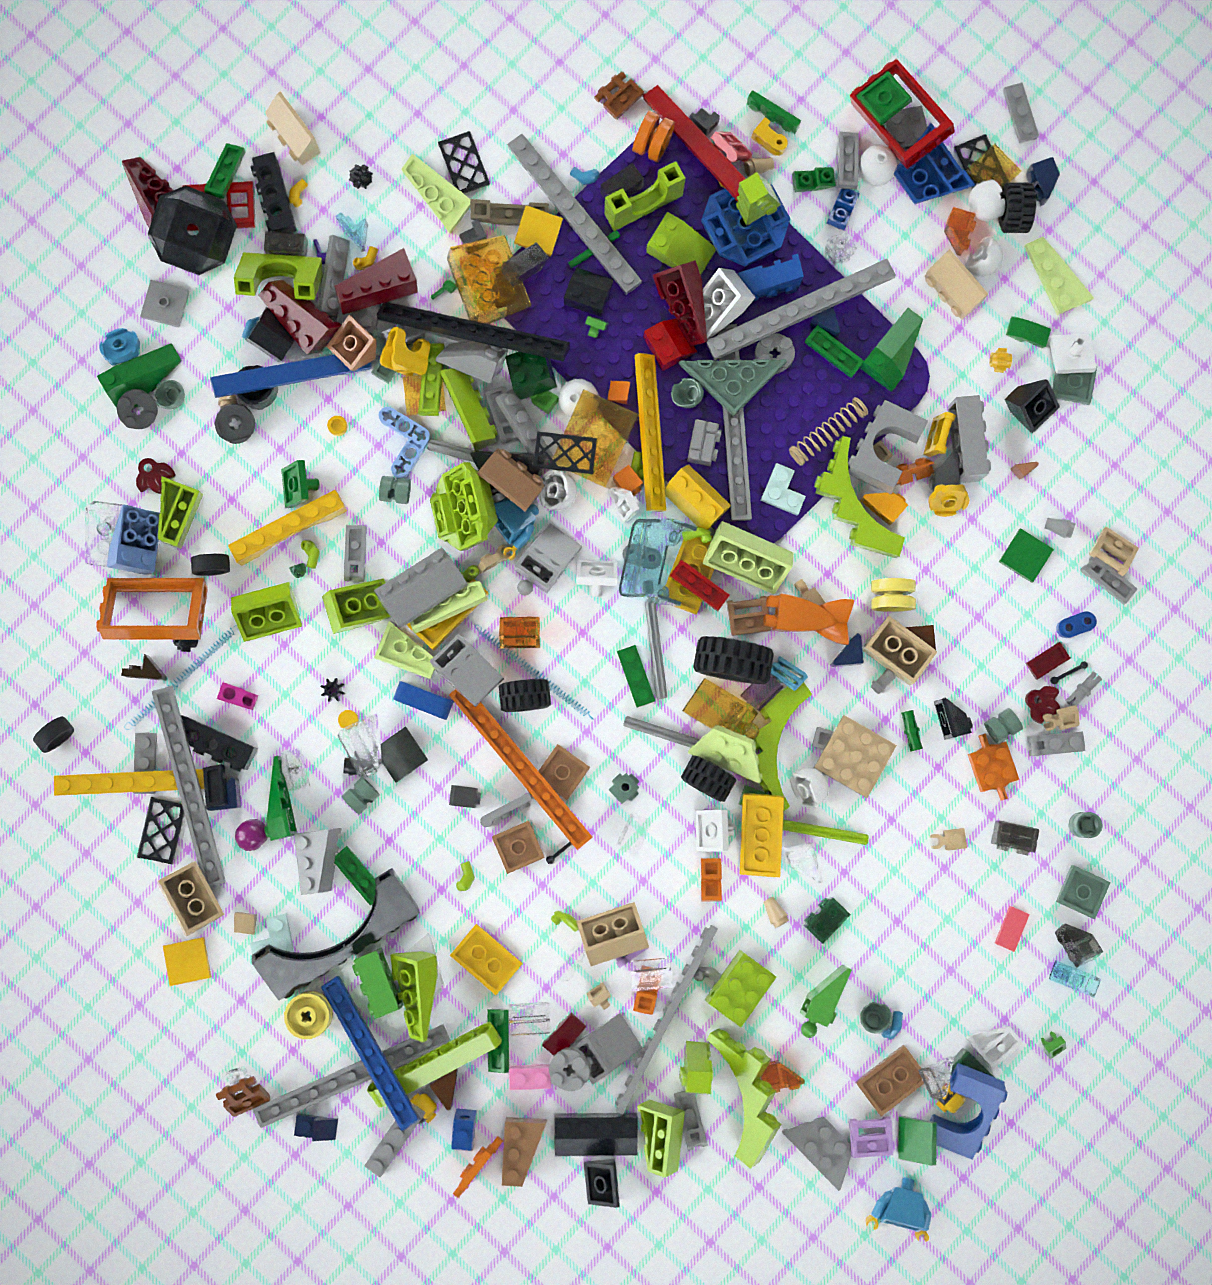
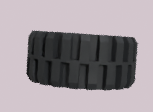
[693,636,774,685]

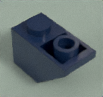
[1026,156,1060,207]

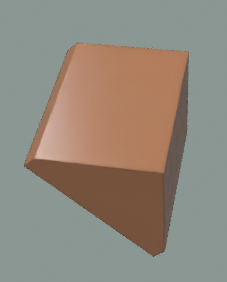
[326,315,377,371]

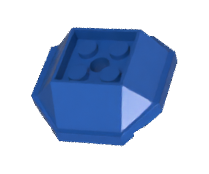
[701,184,791,267]

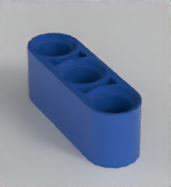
[392,681,454,720]

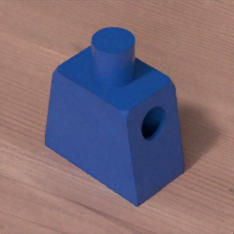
[451,1108,477,1151]

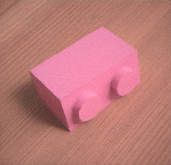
[509,1064,552,1090]

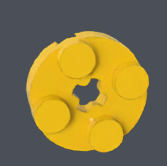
[928,484,970,517]

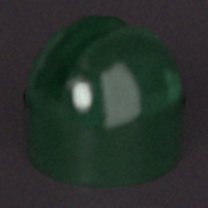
[289,563,306,578]

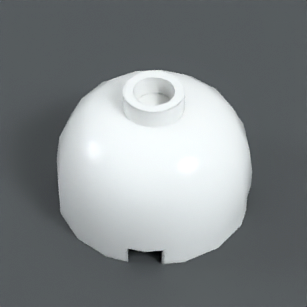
[858,145,897,187]
[967,180,1005,221]
[964,236,1004,277]
[559,379,599,419]
[538,470,577,511]
[790,768,829,809]

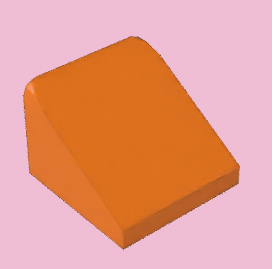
[607,381,630,404]

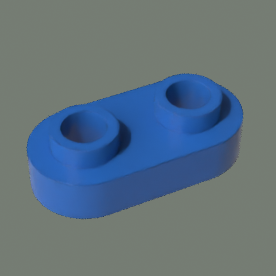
[1056,611,1097,639]

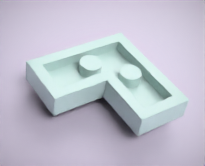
[761,463,806,516]
[250,913,295,954]

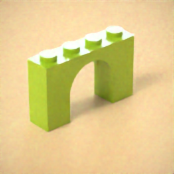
[605,161,685,231]
[233,252,323,300]

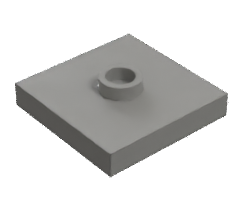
[140,279,190,328]

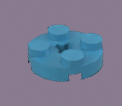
[99,328,140,366]

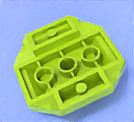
[430,462,498,551]

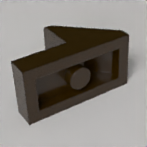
[121,654,167,681]

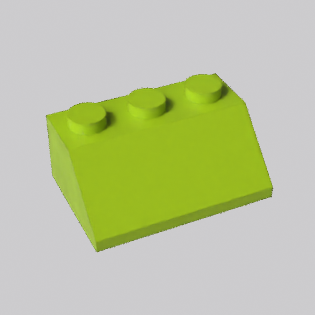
[231,582,302,642]

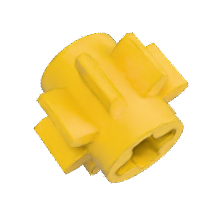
[989,348,1012,373]

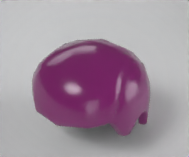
[235,819,268,851]

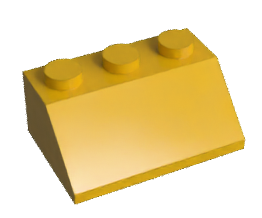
[665,464,731,530]

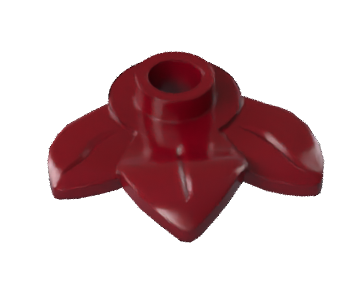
[135,458,176,494]
[1025,686,1061,724]

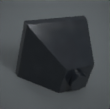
[1004,379,1060,434]
[933,697,973,740]

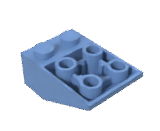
[107,505,160,575]

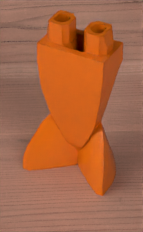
[763,593,854,645]

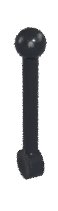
[1050,661,1088,685]
[546,842,572,864]

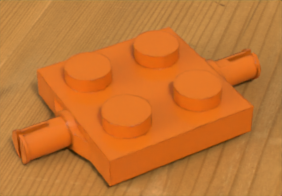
[967,733,1020,801]
[452,1136,504,1199]

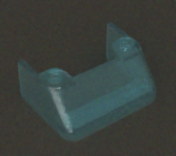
[619,518,697,606]

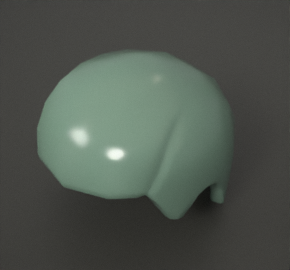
[671,378,704,408]
[154,380,185,410]
[860,1002,892,1034]

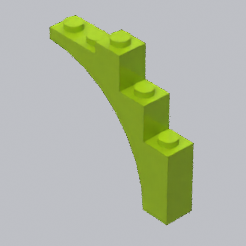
[814,436,905,558]
[746,681,812,811]
[706,1028,782,1169]

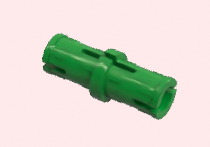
[901,710,923,752]

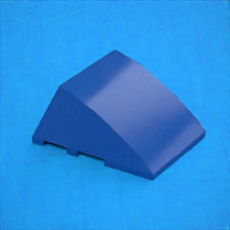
[894,122,975,205]

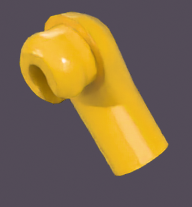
[289,179,308,208]
[353,246,378,271]

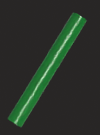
[568,230,620,268]

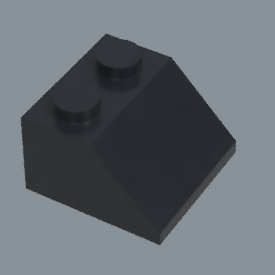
[564,268,614,317]
[245,307,295,363]

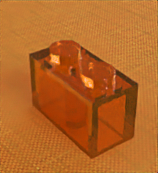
[499,616,540,648]

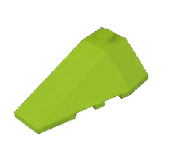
[390,951,438,1042]

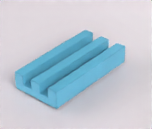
[771,656,808,691]

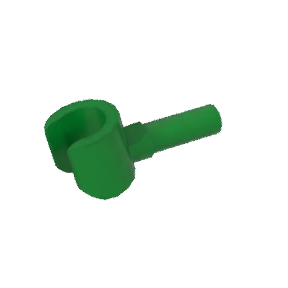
[430,280,457,300]

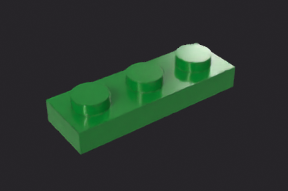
[746,90,802,134]
[204,143,246,199]
[805,325,864,378]
[617,644,655,708]
[334,846,375,906]
[487,1009,509,1074]

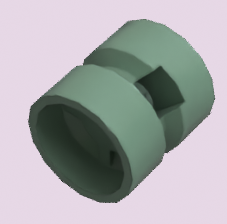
[379,475,411,505]
[984,708,1023,745]
[341,777,380,815]
[1068,812,1103,838]

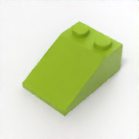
[646,212,716,275]
[322,578,391,634]

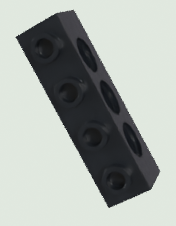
[250,152,298,238]
[181,715,258,772]

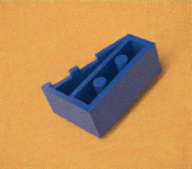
[738,254,804,302]

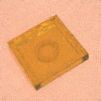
[966,144,1022,189]

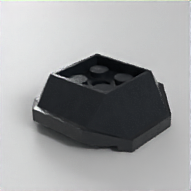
[147,185,237,276]

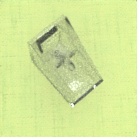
[281,747,311,791]
[918,1055,954,1099]
[221,1063,254,1094]

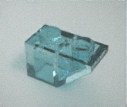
[1048,960,1102,998]

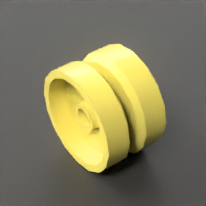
[871,578,916,612]
[284,991,334,1040]

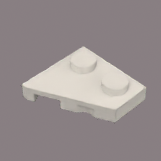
[607,486,640,523]
[965,1026,1024,1069]

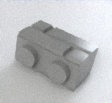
[687,420,721,466]

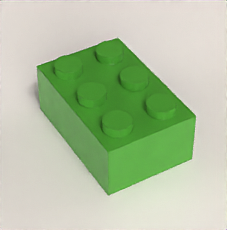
[352,947,404,1019]

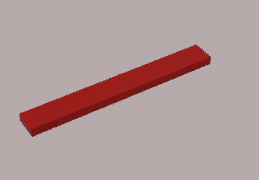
[642,85,746,202]

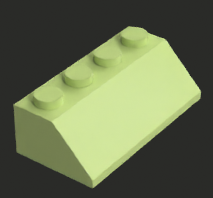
[703,521,794,594]

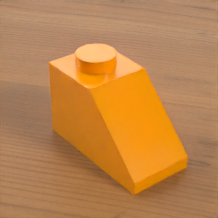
[860,492,908,526]

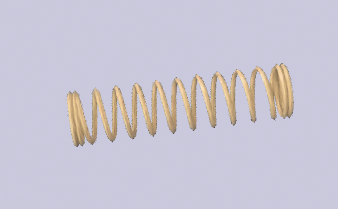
[789,397,868,465]

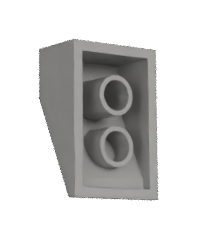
[435,342,508,384]

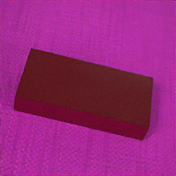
[1025,642,1071,680]

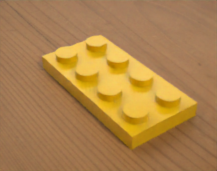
[659,526,714,615]
[739,793,784,878]

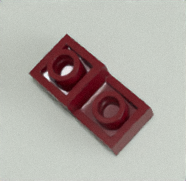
[542,1012,586,1056]

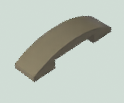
[470,199,549,226]

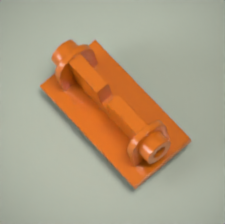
[896,457,934,486]

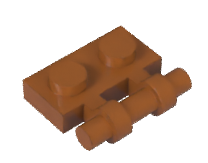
[594,71,644,120]
[215,1076,270,1118]

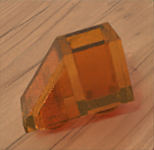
[944,207,977,256]
[761,1060,805,1093]

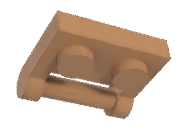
[726,596,772,636]

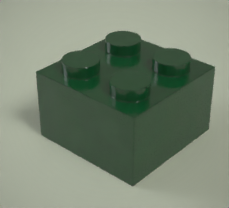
[505,351,557,400]

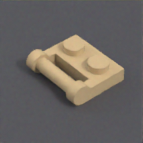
[1089,526,1139,576]

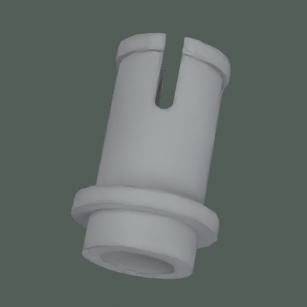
[871,669,896,694]

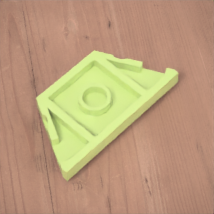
[688,725,763,783]

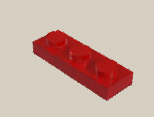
[669,559,730,612]

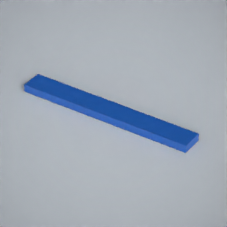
[210,354,372,398]
[321,976,421,1131]

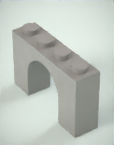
[848,400,928,494]

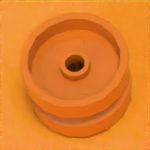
[632,110,675,162]

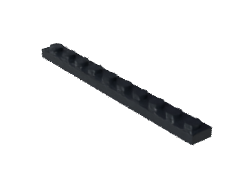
[377,302,570,362]

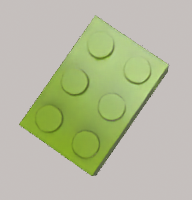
[704,950,777,1027]

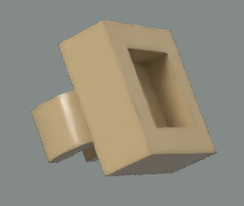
[586,982,611,1010]

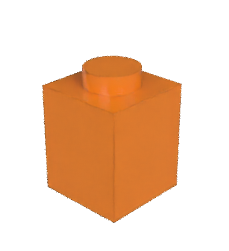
[613,464,643,496]

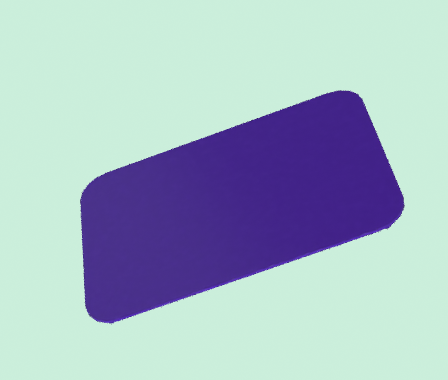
[492,132,930,544]

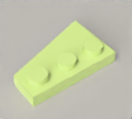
[374,621,435,680]

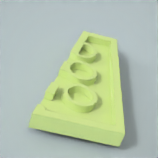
[401,153,470,234]
[1024,236,1094,316]
[410,581,488,633]

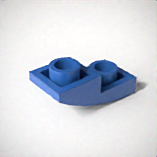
[826,188,860,231]

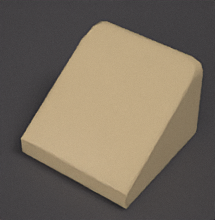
[234,912,257,935]

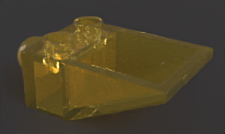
[682,678,760,739]

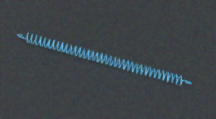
[124,625,238,730]
[475,625,594,720]

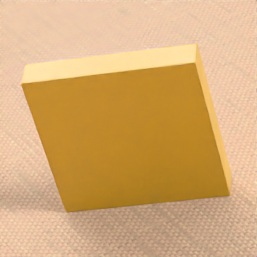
[514,205,563,257]
[162,937,212,986]

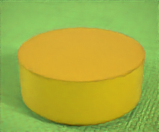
[327,415,348,436]
[338,710,359,730]

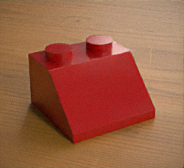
[643,318,697,371]

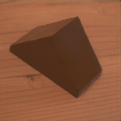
[905,625,936,650]
[429,1068,458,1111]

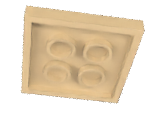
[813,715,897,798]

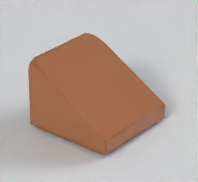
[1010,461,1039,480]

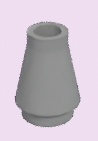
[1044,517,1076,539]

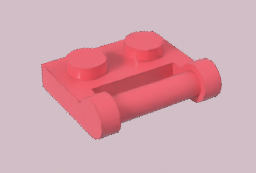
[711,132,752,162]

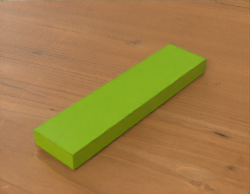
[418,343,445,416]

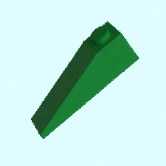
[860,307,923,392]
[97,343,182,410]
[265,756,298,841]

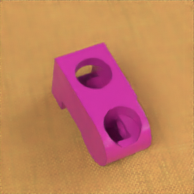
[216,682,259,710]

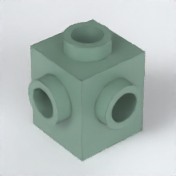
[608,773,640,804]

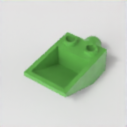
[799,964,852,1038]

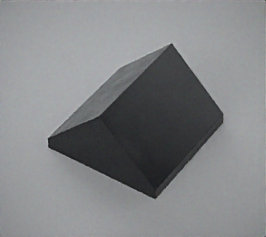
[583,1158,620,1208]

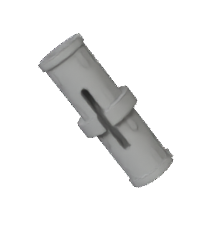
[1065,671,1103,706]

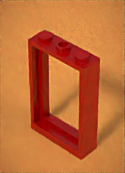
[849,58,955,169]

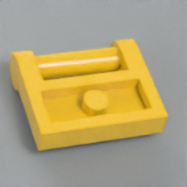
[923,412,956,457]

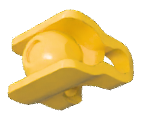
[380,327,431,377]

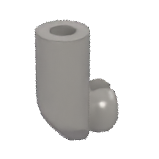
[694,967,722,983]

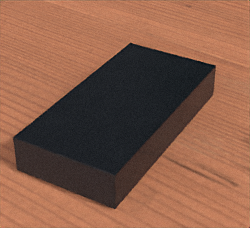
[203,764,228,809]

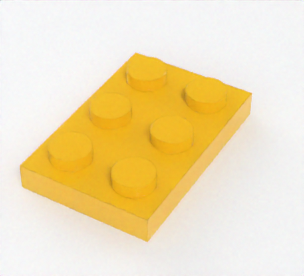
[449,923,523,995]

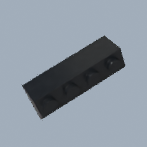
[554,1113,638,1156]

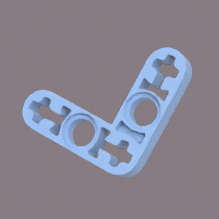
[379,407,431,479]

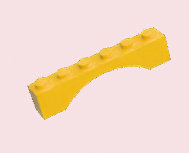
[228,489,348,566]

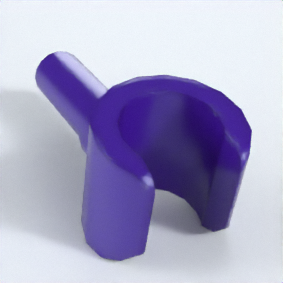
[313,239,327,265]

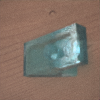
[335,212,368,252]

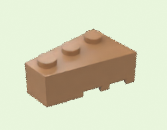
[501,1117,547,1187]

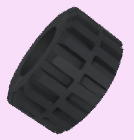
[998,182,1036,233]
[498,679,551,712]
[681,755,737,802]

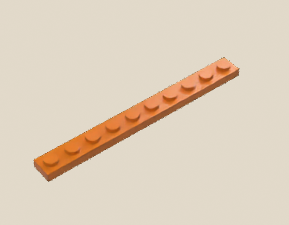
[449,689,593,851]

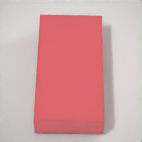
[994,906,1030,952]

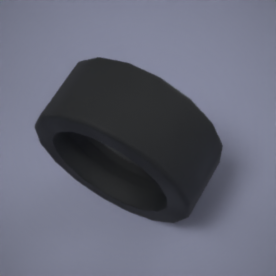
[191,553,230,576]
[33,716,74,753]

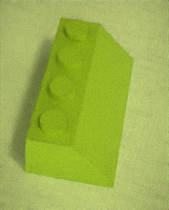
[440,368,498,451]

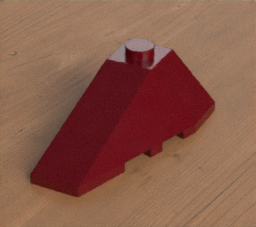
[122,157,174,228]
[653,260,707,346]

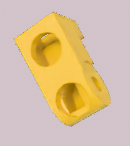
[751,117,788,156]

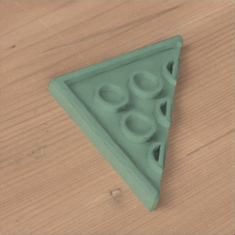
[679,359,787,416]

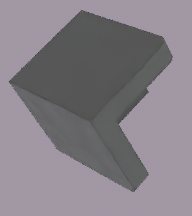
[689,108,720,137]
[459,219,488,253]

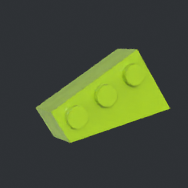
[736,172,781,226]
[158,476,203,549]
[679,1040,713,1094]
[637,1099,685,1178]

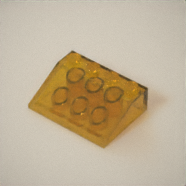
[446,235,531,324]
[552,389,639,489]

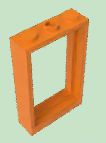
[96,578,208,640]

